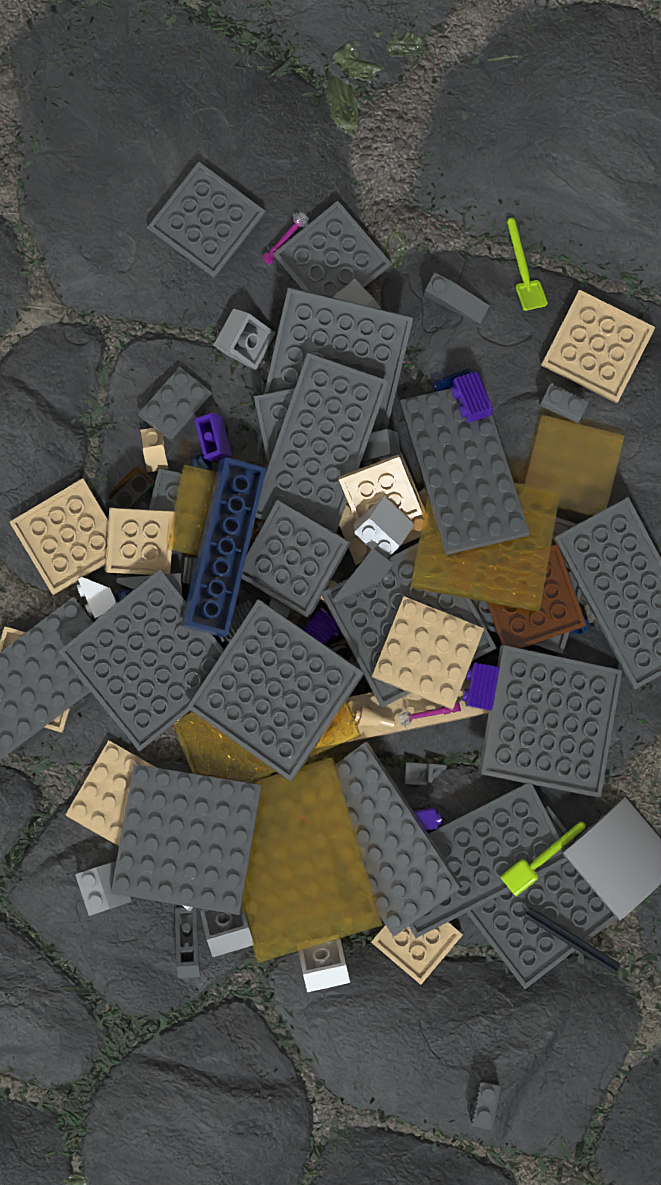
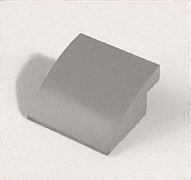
[562,797,661,920]

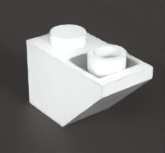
[77,577,117,619]

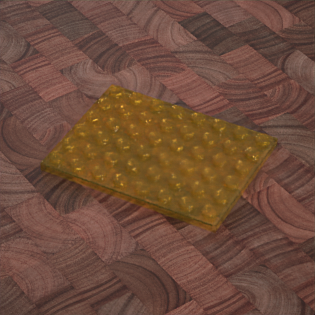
[242,757,382,963]

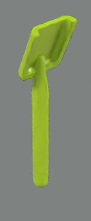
[507,217,548,311]
[500,822,586,897]

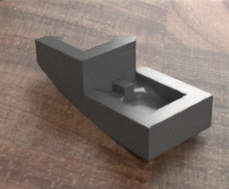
[403,762,447,785]

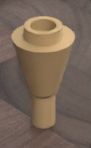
[354,705,395,728]

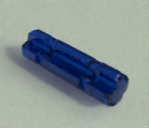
[432,369,472,392]

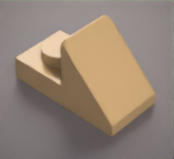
[140,428,168,473]

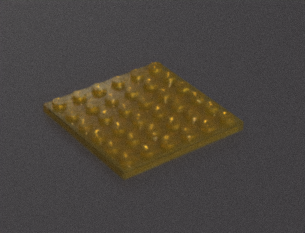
[411,483,560,611]

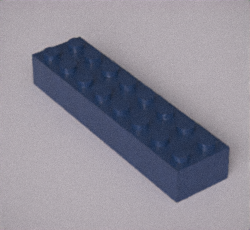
[181,457,267,637]

